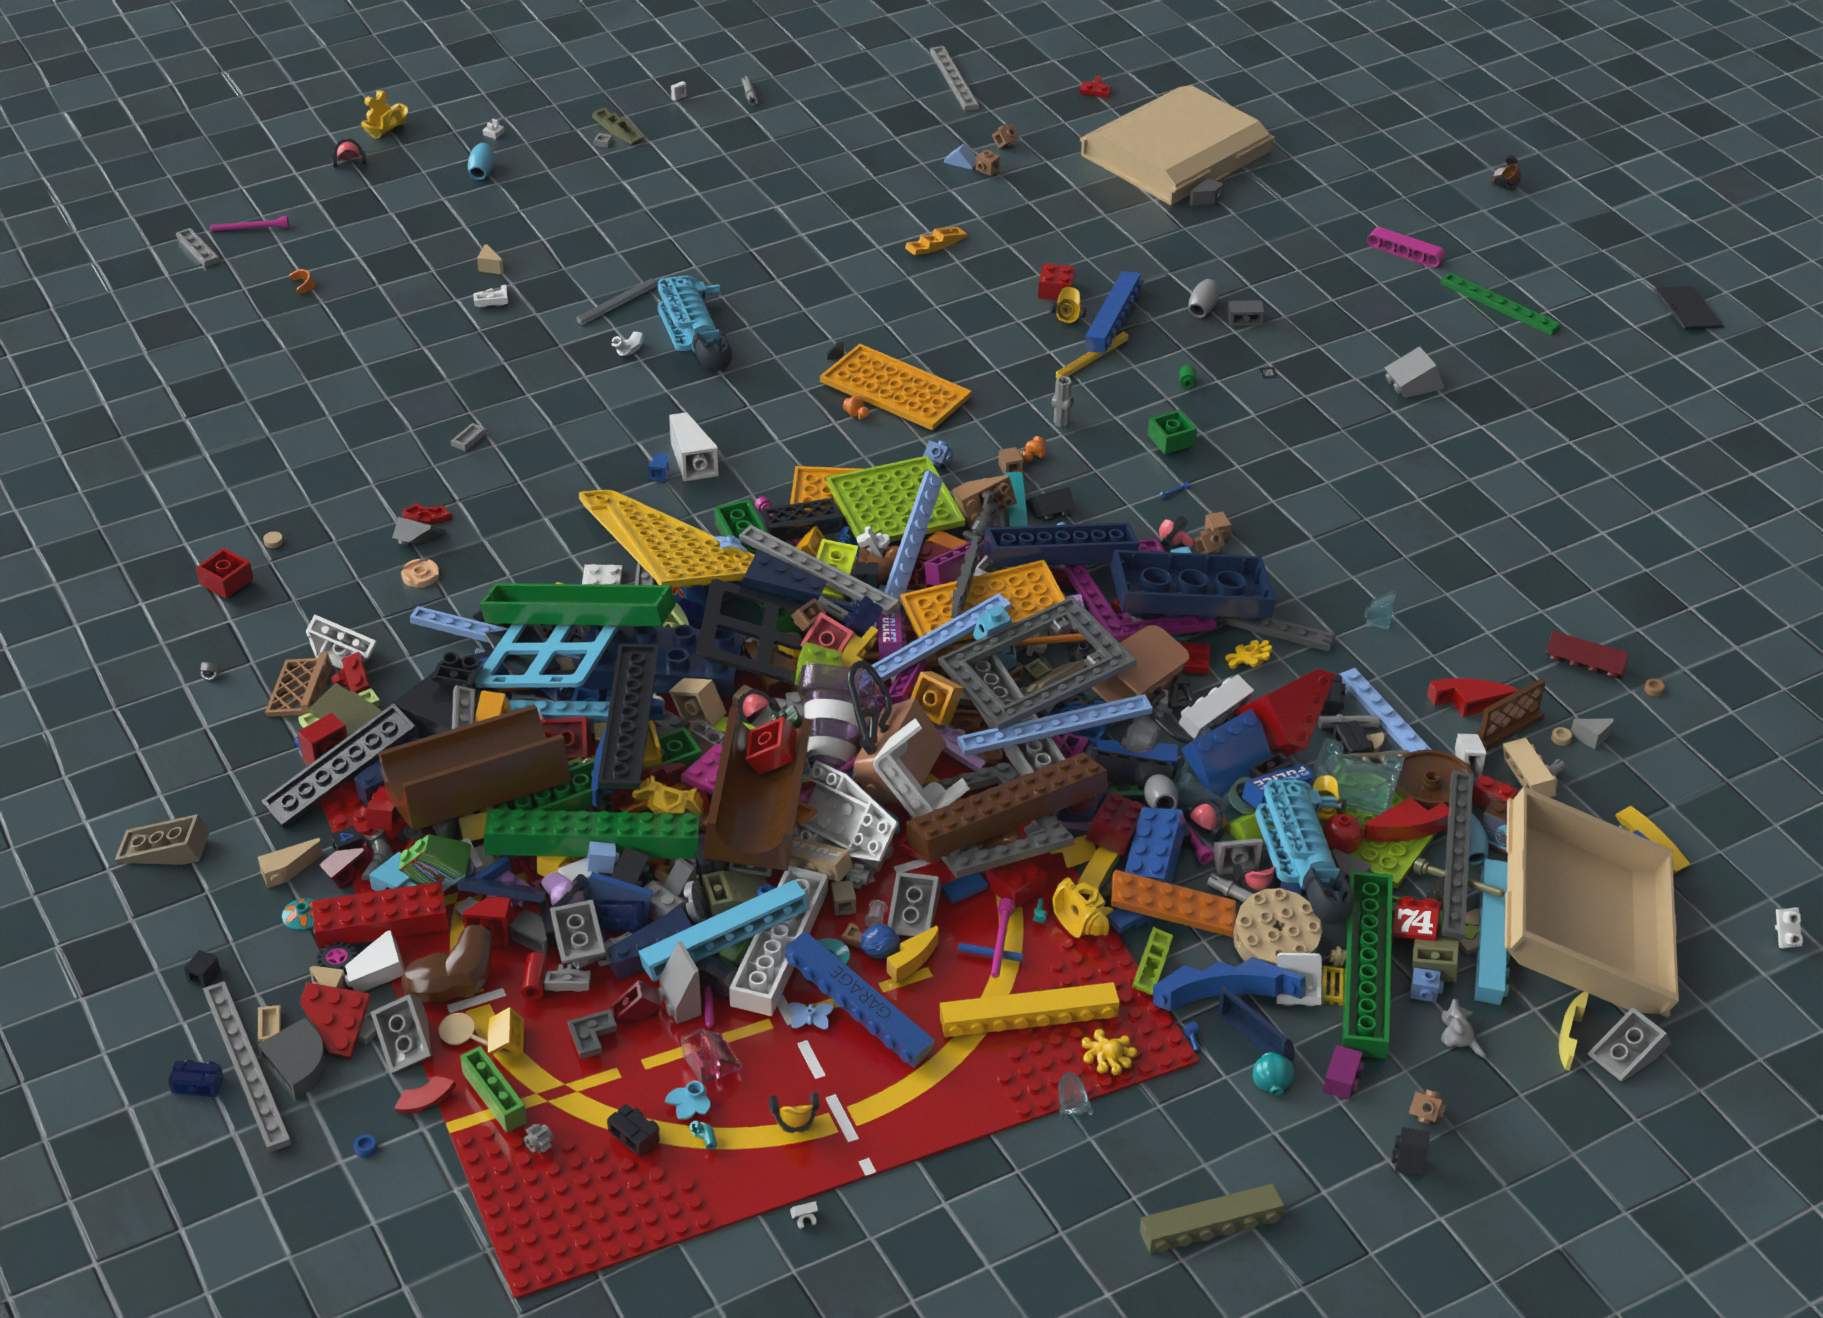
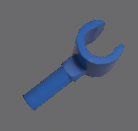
[1184,1021,1200,1052]

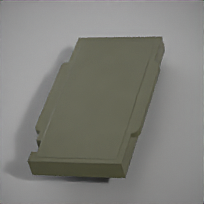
[309,683,382,736]

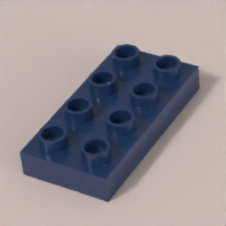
[1111,550,1276,622]
[577,624,745,698]

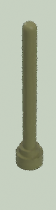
[1413,858,1505,897]

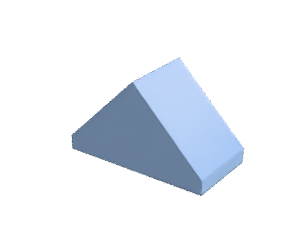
[944,143,976,170]

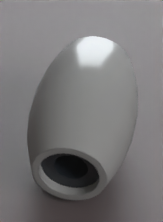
[1188,279,1219,318]
[1144,774,1179,809]

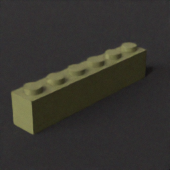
[1140,1183,1284,1254]

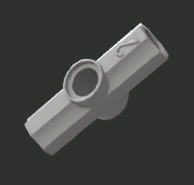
[1051,376,1074,427]

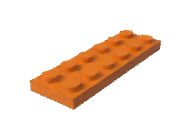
[1111,870,1236,937]

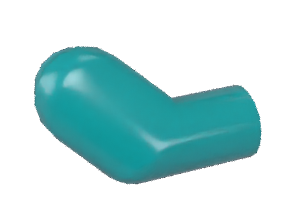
[689,1121,717,1150]

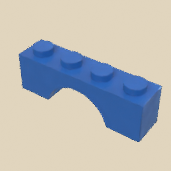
[1097,740,1178,775]

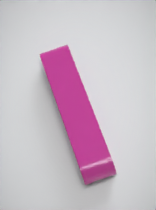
[1367,227,1446,267]

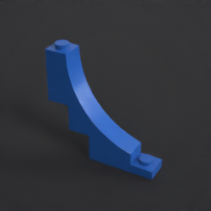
[1153,957,1306,1011]

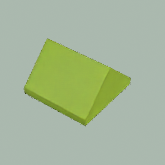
[1225,810,1275,846]

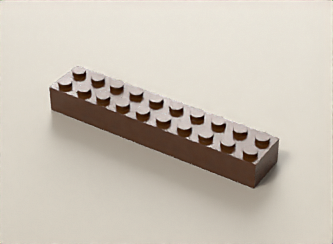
[906,752,1108,862]

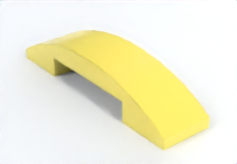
[1559,991,1589,1071]

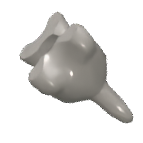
[1441,999,1486,1058]

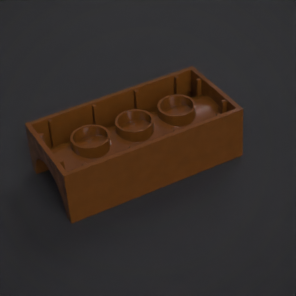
[378,704,571,831]
[703,707,812,871]

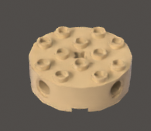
[1233,888,1322,966]

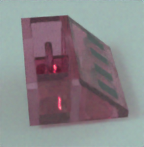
[681,1028,743,1084]

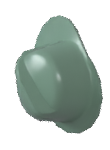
[1228,777,1256,814]

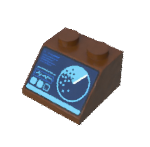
[1480,799,1508,856]

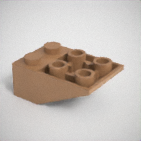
[952,475,1017,528]

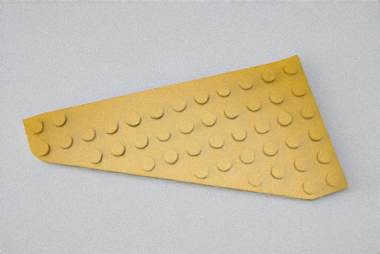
[579,490,755,589]

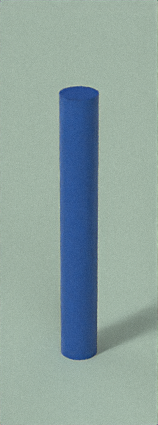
[958,943,1023,962]

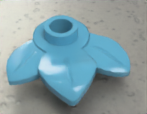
[665,1081,710,1120]

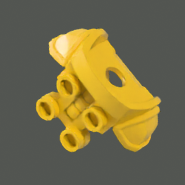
[361,90,408,138]
[632,775,704,816]
[1053,877,1114,938]

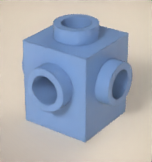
[923,440,953,467]
[1410,968,1444,1002]

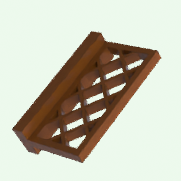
[1474,678,1546,751]

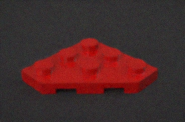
[300,982,371,1059]

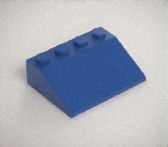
[1181,709,1271,801]

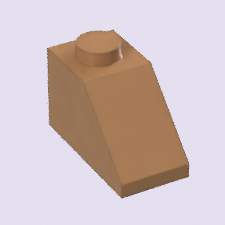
[791,598,826,631]

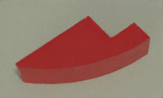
[1427,678,1518,717]
[1363,797,1449,842]

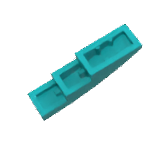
[1004,472,1028,527]

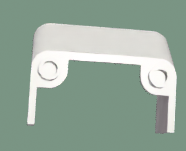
[873,718,970,819]

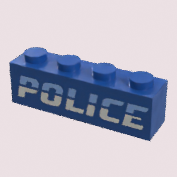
[1242,763,1319,809]

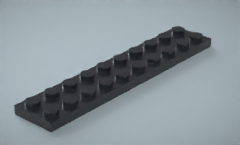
[598,644,659,790]

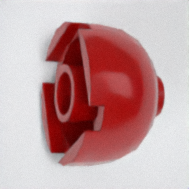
[1322,813,1363,854]

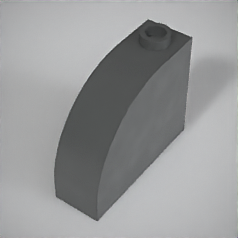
[258,1018,326,1099]

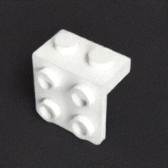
[1277,953,1322,1007]

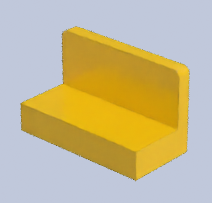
[643,720,662,768]
[1050,835,1096,868]
[488,1008,524,1057]

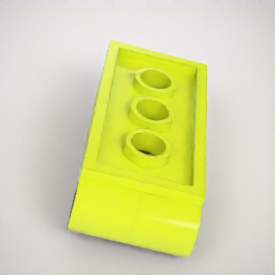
[816,539,858,601]

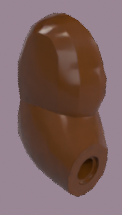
[402,925,493,1003]

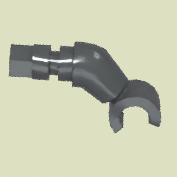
[962,492,997,542]
[361,829,394,880]

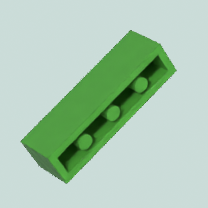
[460,1046,527,1133]

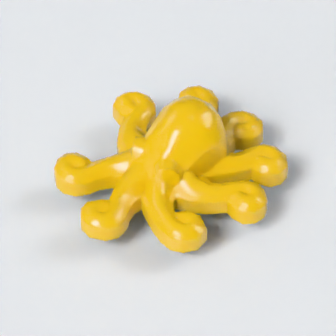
[1225,640,1273,669]
[1082,1029,1137,1075]

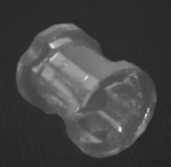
[865,900,888,927]

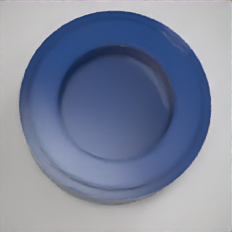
[353,1134,378,1158]

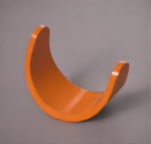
[289,269,316,294]

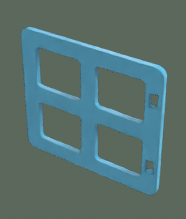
[474,624,619,688]

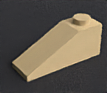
[258,838,323,888]

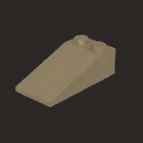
[1020,659,1086,716]
[115,814,210,865]

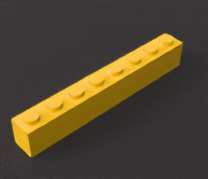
[940,982,1119,1037]

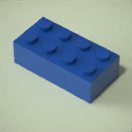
[1125,808,1187,884]

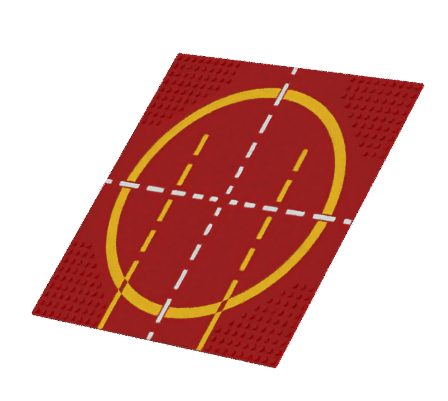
[321,624,1199,1299]

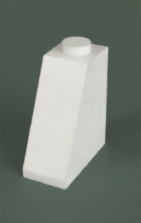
[1455,734,1486,782]
[344,930,405,992]

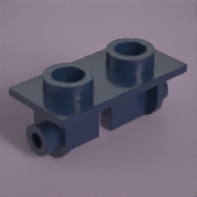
[537,672,573,701]

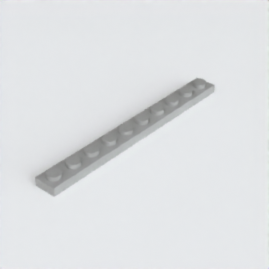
[739,525,899,616]
[203,981,291,1153]

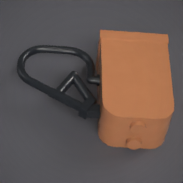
[1090,625,1196,744]
[847,661,946,806]

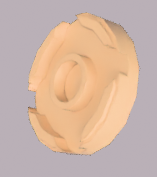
[401,559,439,588]

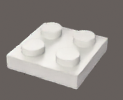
[582,564,623,585]

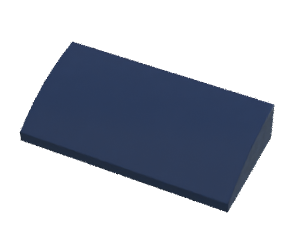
[1219,986,1295,1061]

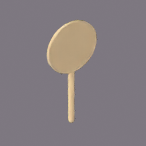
[439,1013,508,1054]

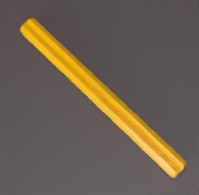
[1056,332,1129,378]

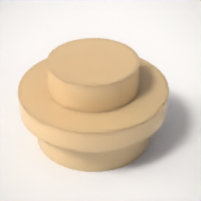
[1329,946,1346,967]

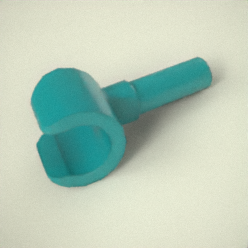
[1033,898,1047,923]

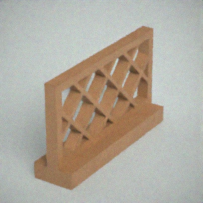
[265,652,333,717]

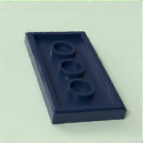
[457,876,549,903]

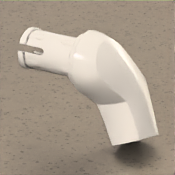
[612,332,644,356]

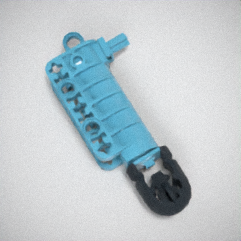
[658,275,732,371]
[1255,777,1354,924]

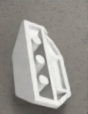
[306,614,377,669]

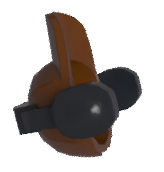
[1490,155,1521,190]

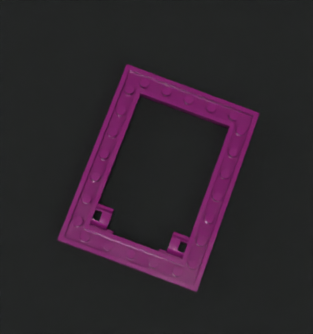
[1060,539,1217,642]

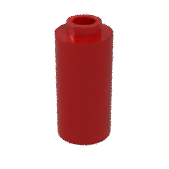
[521,952,548,1000]

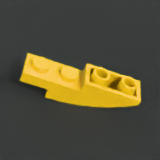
[835,626,878,695]

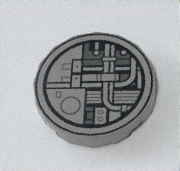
[684,880,708,923]

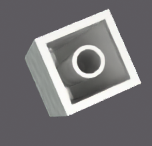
[669,412,719,481]

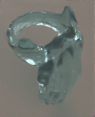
[1058,1072,1093,1121]

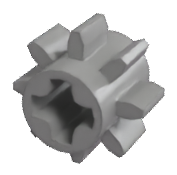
[846,863,871,889]
[524,1124,553,1153]

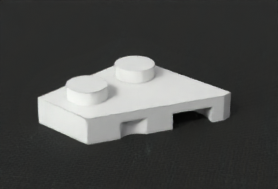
[474,285,508,308]

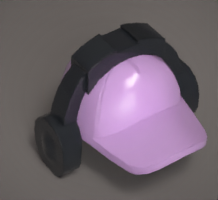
[541,872,589,908]

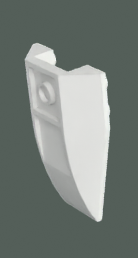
[794,760,899,862]

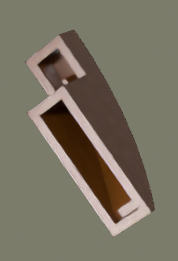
[743,642,808,697]

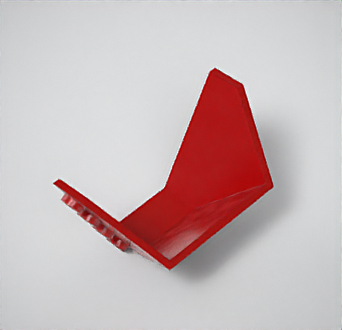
[1233,669,1336,756]

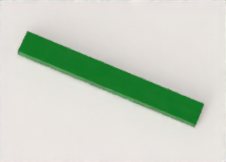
[1440,272,1561,336]

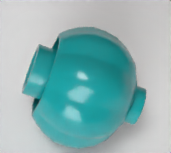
[1252,1052,1295,1096]

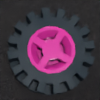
[317,942,357,976]

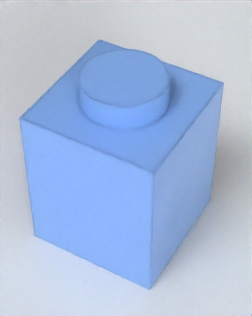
[587,841,619,873]

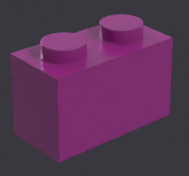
[1323,1045,1365,1100]

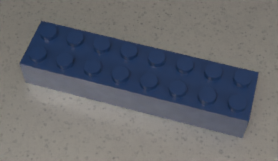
[983,522,1139,568]

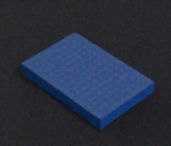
[587,872,653,925]

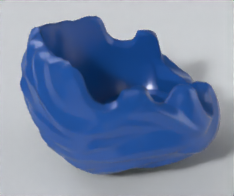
[860,924,900,959]

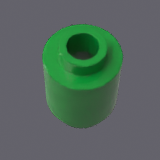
[1179,364,1197,389]

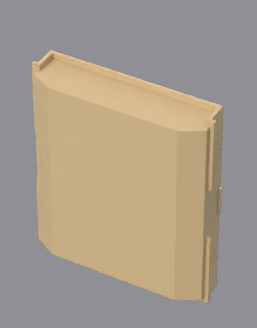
[1080,85,1275,205]
[1505,787,1679,1017]

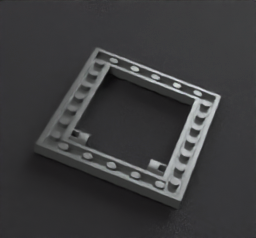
[938,596,1136,731]
[898,762,1074,878]

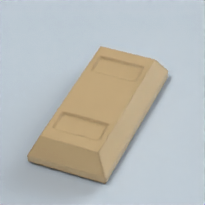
[258,1005,281,1043]

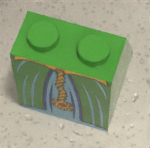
[399,834,471,891]

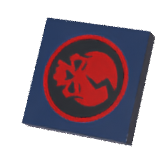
[1057,791,1109,822]

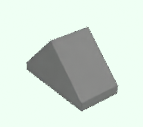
[1571,718,1614,749]

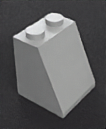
[1385,346,1445,398]

